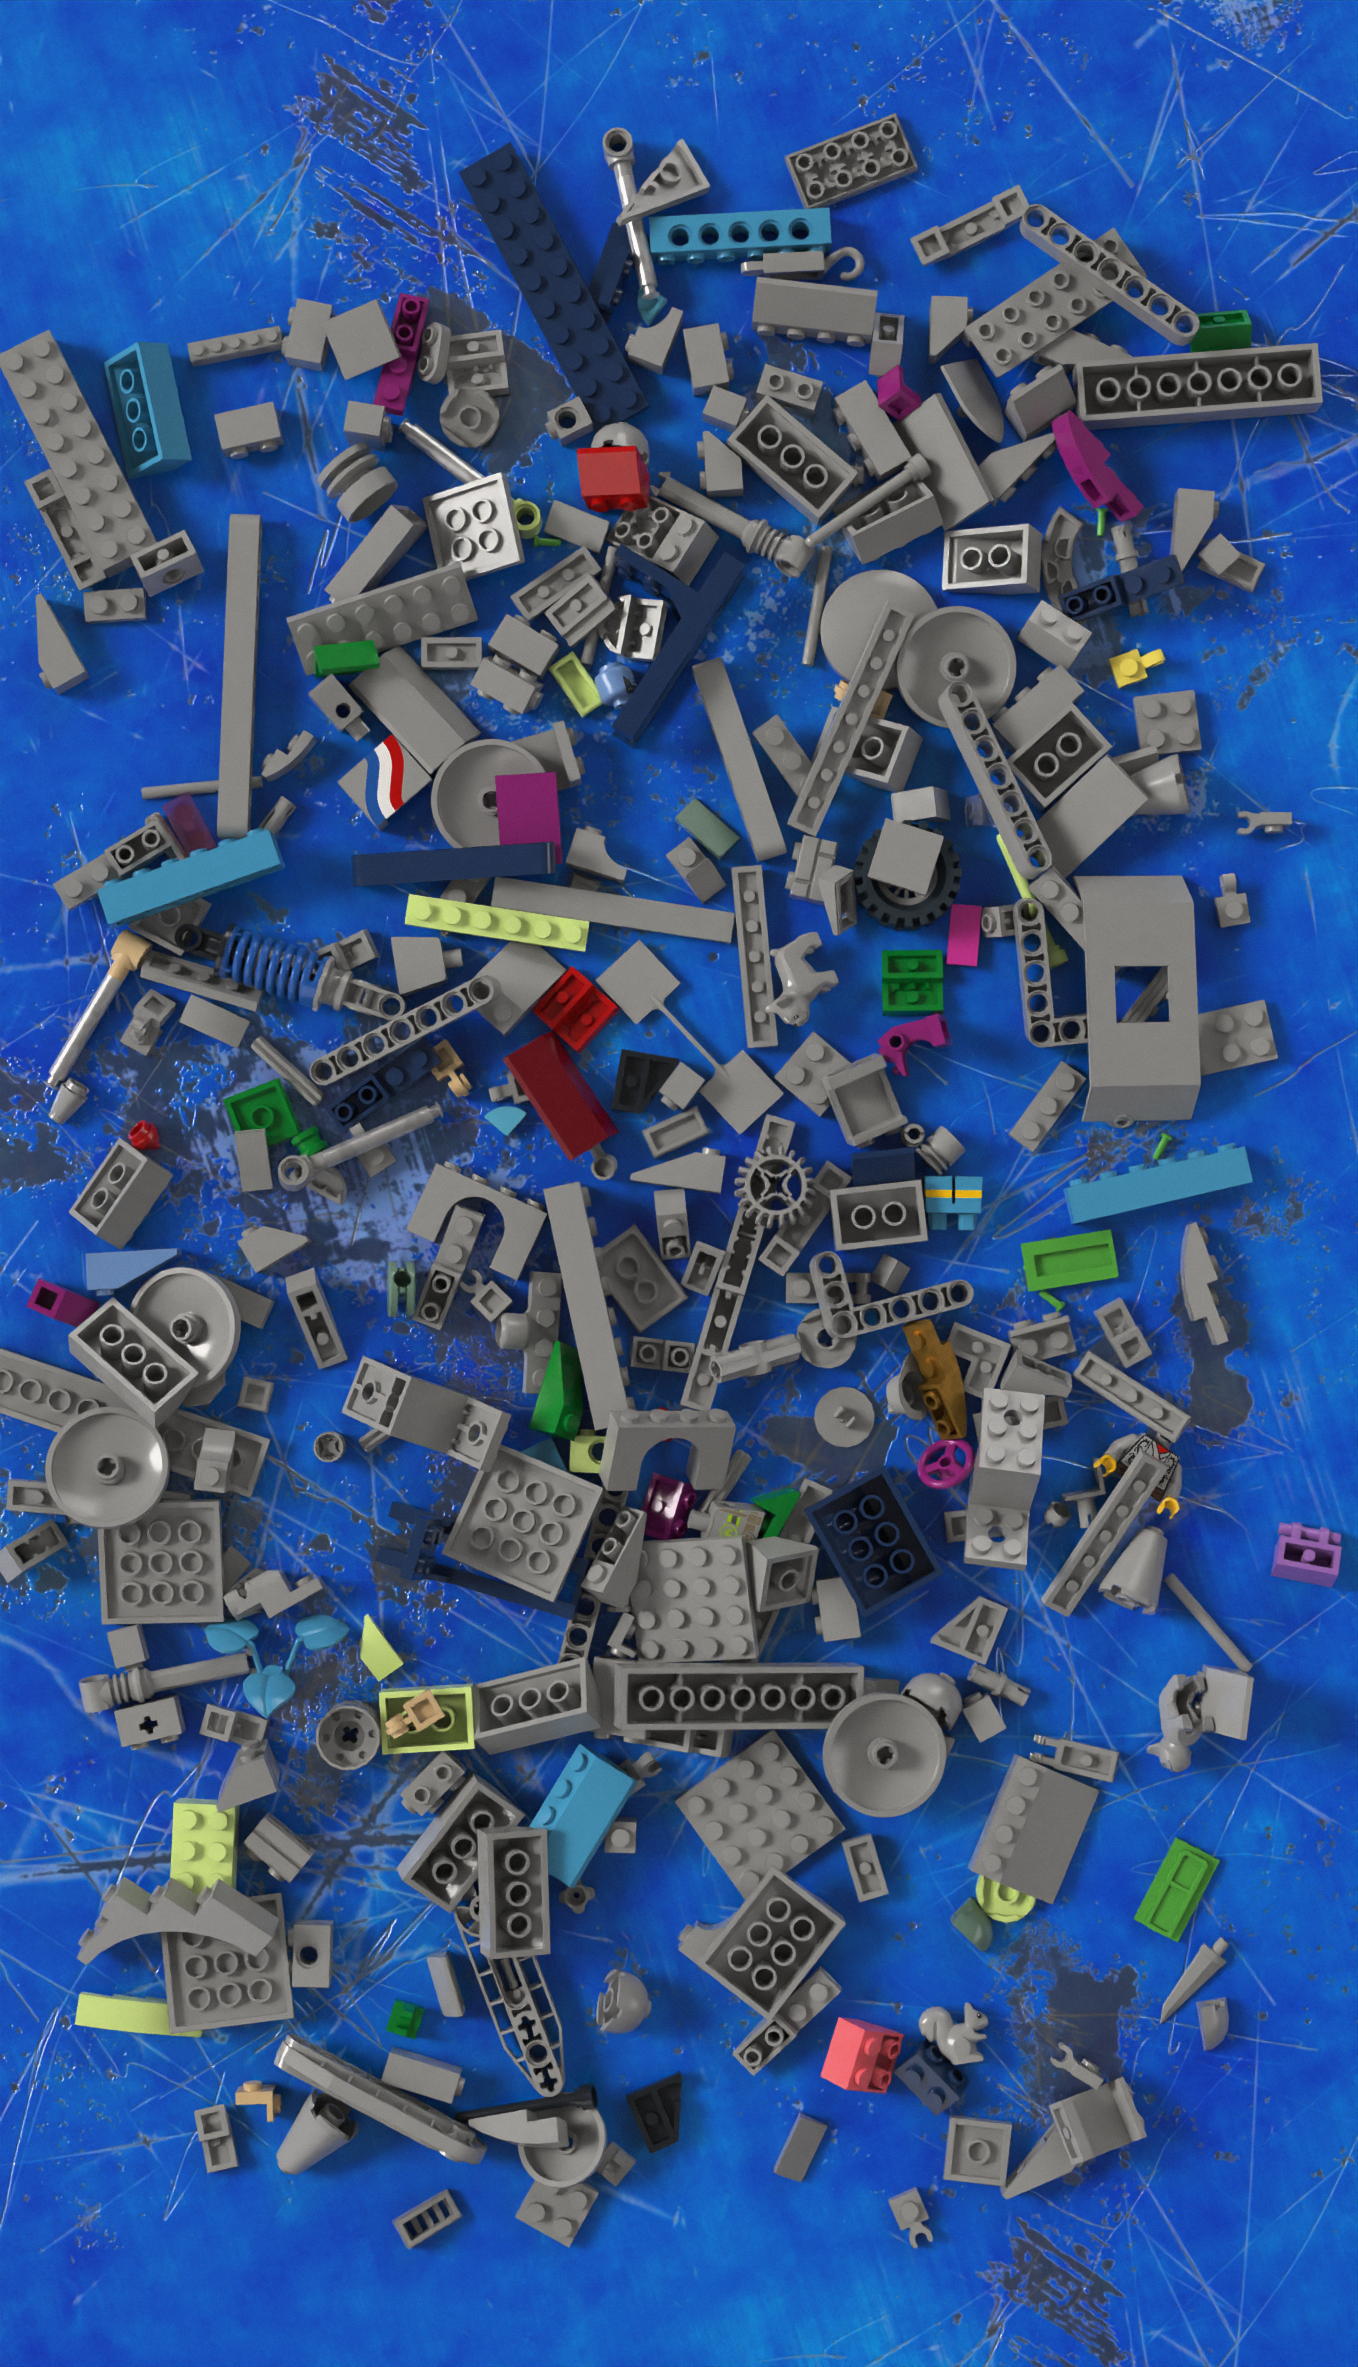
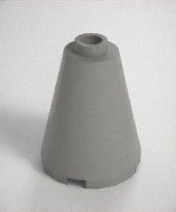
[1130,754,1191,815]
[1098,1525,1168,1615]
[276,2089,359,2175]

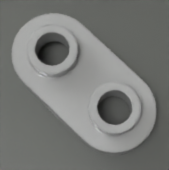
[417,322,451,385]

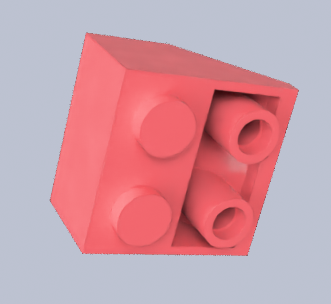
[821,2017,904,2094]

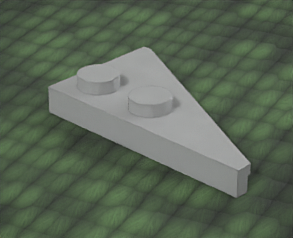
[616,139,711,227]

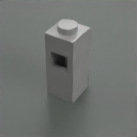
[381,2046,466,2104]

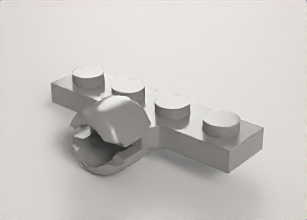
[495,1271,562,1394]

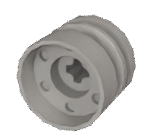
[317,442,398,524]
[316,1700,382,1770]

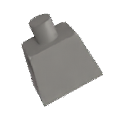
[391,937,464,997]

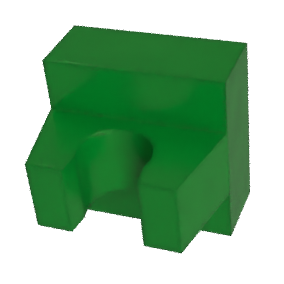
[386,1999,425,2040]

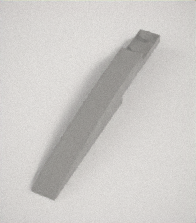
[680,1114,796,1411]

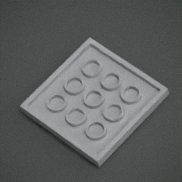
[442,1444,605,1603]
[98,1499,226,1625]
[630,1535,759,1663]
[674,1729,845,1900]
[161,1893,295,2034]

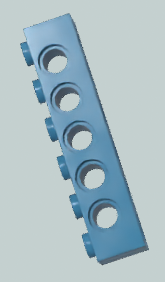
[649,208,832,265]

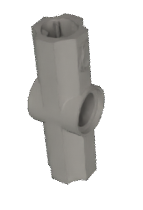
[709,1334,801,1383]

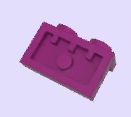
[641,1472,696,1540]

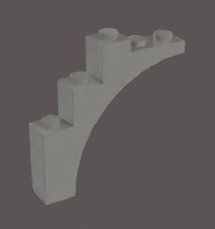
[76,1876,279,1965]

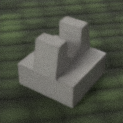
[596,2141,636,2187]

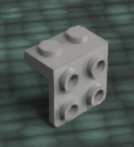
[511,720,585,791]

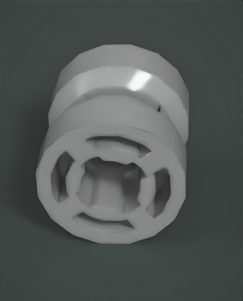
[313,1431,347,1462]

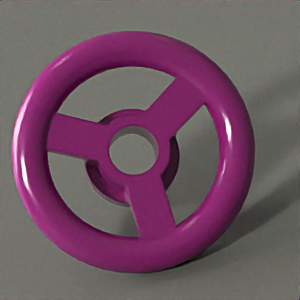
[917,1439,975,1489]

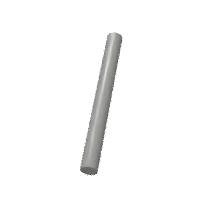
[580,546,618,666]
[802,546,833,667]
[141,776,263,800]
[1163,1573,1253,1673]

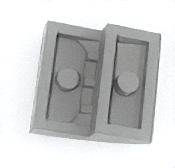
[446,329,510,396]

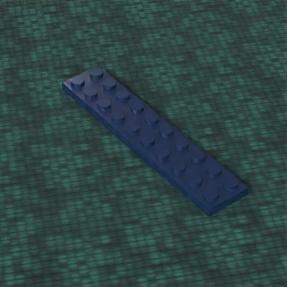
[459,142,651,433]

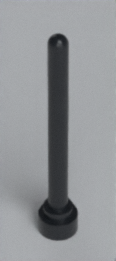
[454,2083,598,2124]

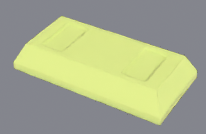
[548,651,603,718]

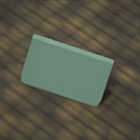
[675,798,740,861]

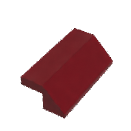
[503,1031,619,1161]

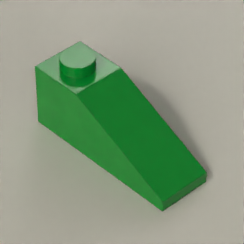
[529,1341,583,1441]

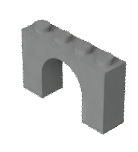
[406,1161,549,1281]
[599,1409,736,1491]

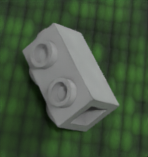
[470,654,544,715]
[400,1751,467,1816]

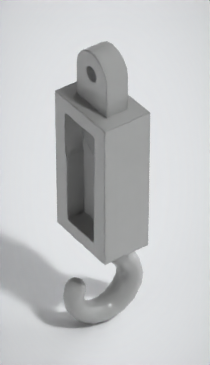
[741,246,865,281]

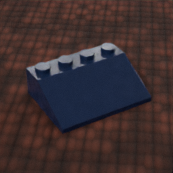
[804,1464,944,1618]

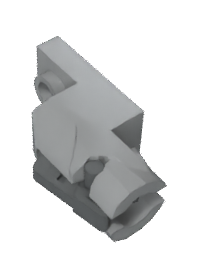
[223,1568,326,1621]

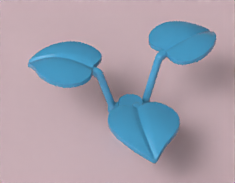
[204,1614,349,1719]

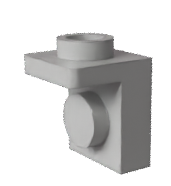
[981,904,1030,938]
[607,1611,637,1660]

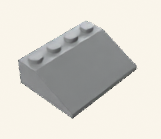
[967,1754,1099,1905]
[697,1866,846,2022]

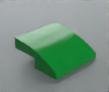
[881,950,944,1016]

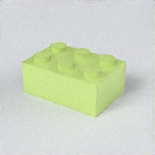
[379,1683,477,1755]
[170,1798,240,1895]

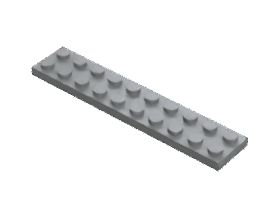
[0,1348,272,1498]

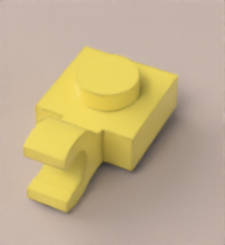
[1108,649,1165,689]

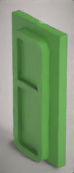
[1020,1229,1119,1292]
[1133,1837,1220,1943]

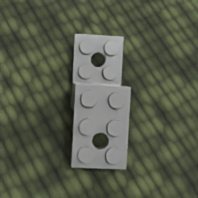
[341,1356,511,1473]
[964,1387,1045,1571]

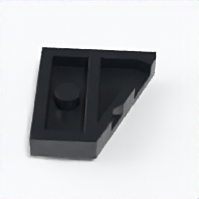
[611,1049,679,1114]
[626,2071,682,2154]

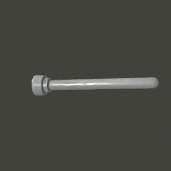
[806,453,931,548]

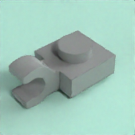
[1237,811,1292,836]
[1214,873,1251,928]
[128,989,176,1042]
[489,1073,530,1105]
[349,1123,397,1178]
[618,1752,662,1797]
[1050,2042,1104,2090]

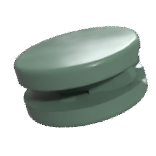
[387,1261,416,1317]

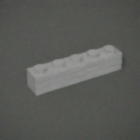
[187,326,283,367]
[1119,966,1168,1023]

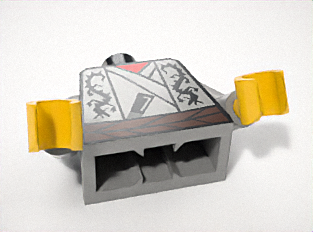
[1093,1432,1182,1519]

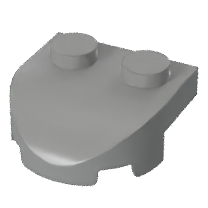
[599,595,668,662]

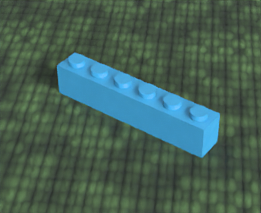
[97,828,286,928]
[1063,1143,1253,1224]

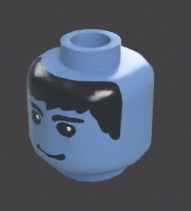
[595,662,637,710]

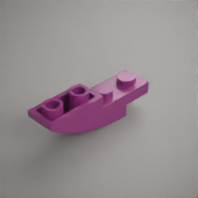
[373,293,430,416]
[1051,410,1144,522]

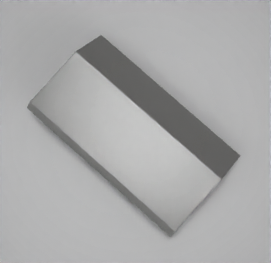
[349,646,481,774]

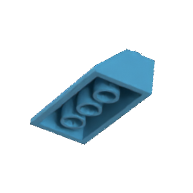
[104,341,192,479]
[529,1743,638,1888]

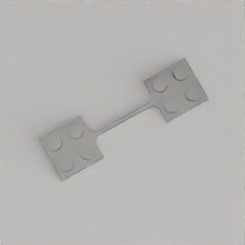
[595,940,784,1135]

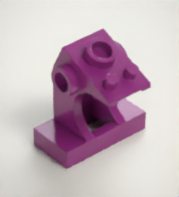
[877,1014,952,1077]

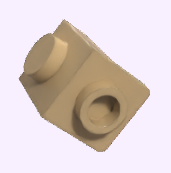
[235,2080,282,2122]

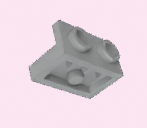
[1007,1311,1077,1360]

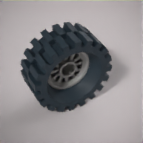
[854,820,962,931]

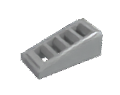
[818,865,857,936]
[392,2189,462,2249]

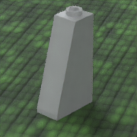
[324,505,428,603]

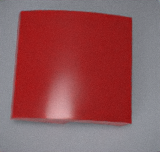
[531,966,620,1054]

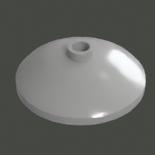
[518,2092,607,2188]

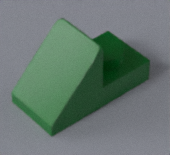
[750,1487,801,1539]

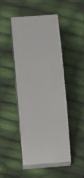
[641,1730,734,1758]
[468,2109,569,2148]

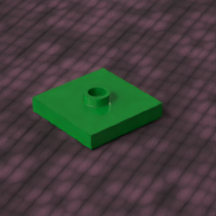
[223,1077,302,1147]

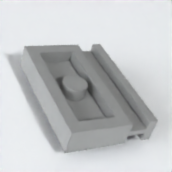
[544,574,619,648]

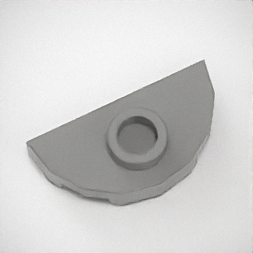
[289,1167,347,1206]

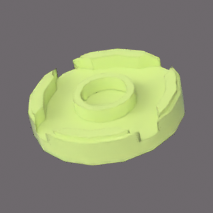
[975,1875,1036,1923]

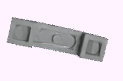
[910,184,1029,267]
[24,468,107,591]
[758,1160,852,1277]

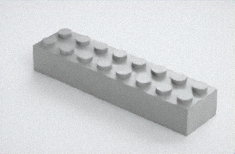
[0,330,158,578]
[1072,343,1323,430]
[543,1182,636,1431]
[614,1662,864,1730]

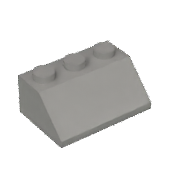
[832,478,944,565]
[68,1138,173,1250]
[829,1180,928,1252]

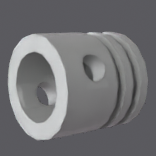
[915,1125,966,1176]

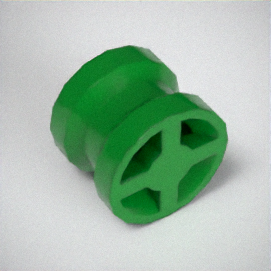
[291,1126,329,1157]

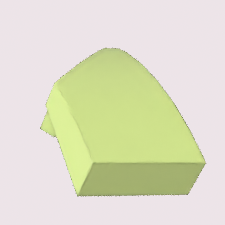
[359,1614,404,1681]

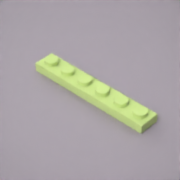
[405,894,590,952]

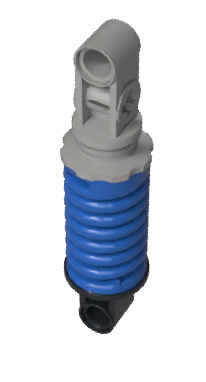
[174,922,407,1021]

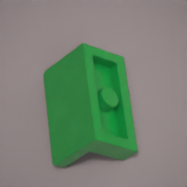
[1186,309,1252,353]
[313,640,380,677]

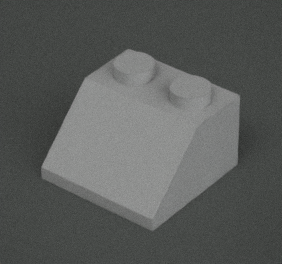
[216,1739,280,1812]

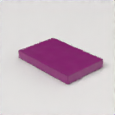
[495,772,563,864]

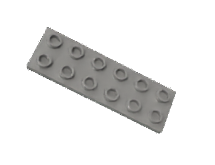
[961,227,1147,378]

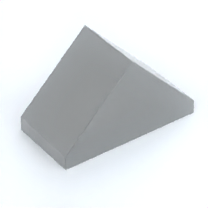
[891,786,951,823]
[680,1241,725,1296]

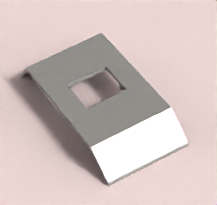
[1072,876,1201,1122]

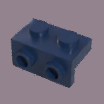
[893,2038,969,2116]

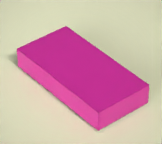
[946,904,982,967]

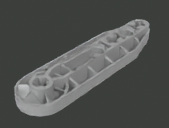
[453,1878,565,2097]
[274,2033,487,2165]

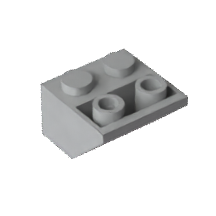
[1004,364,1077,442]

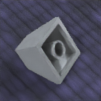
[746,1536,819,1613]

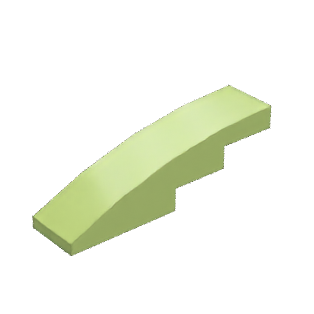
[75,1992,203,2037]

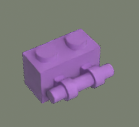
[1271,1522,1342,1587]

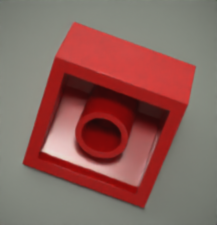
[577,446,650,512]

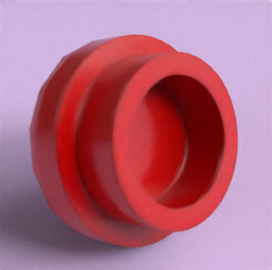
[128,1120,160,1151]

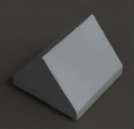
[871,1254,910,1295]

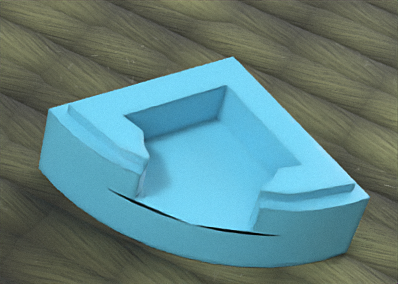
[637,289,667,326]
[484,1106,527,1137]

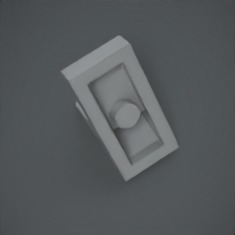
[666,837,727,904]

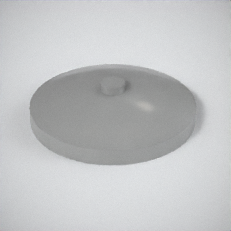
[820,570,937,691]
[895,606,1016,728]
[431,739,546,848]
[129,1267,241,1389]
[45,1407,170,1530]
[823,1692,946,1817]

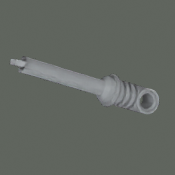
[650,471,815,578]
[79,1647,257,1713]

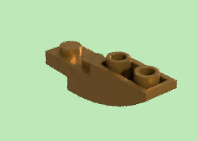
[902,1319,967,1440]

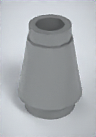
[48,1078,89,1125]

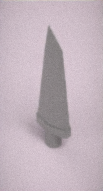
[1160,1936,1230,2024]

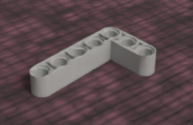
[1013,897,1088,1048]
[809,1251,974,1339]

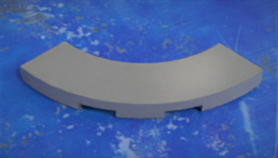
[1041,506,1088,626]

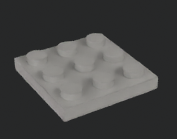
[422,472,525,581]

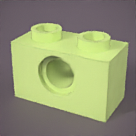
[569,1429,606,1473]

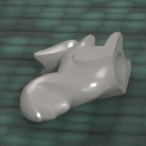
[919,2002,988,2065]

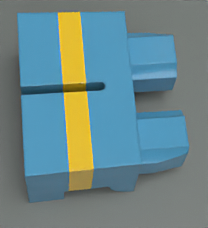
[923,1176,983,1231]

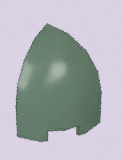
[950,1896,993,1953]

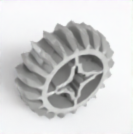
[734,1146,816,1229]

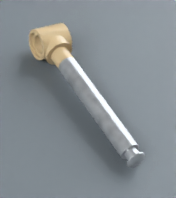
[43,929,153,1090]

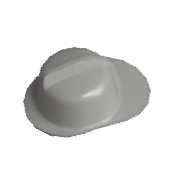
[886,1352,928,1421]

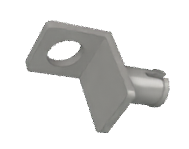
[1061,1457,1106,1528]

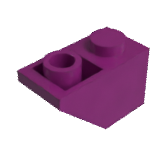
[26,1278,101,1327]

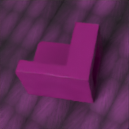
[877,365,921,421]

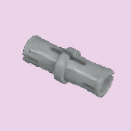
[967,1662,1031,1707]

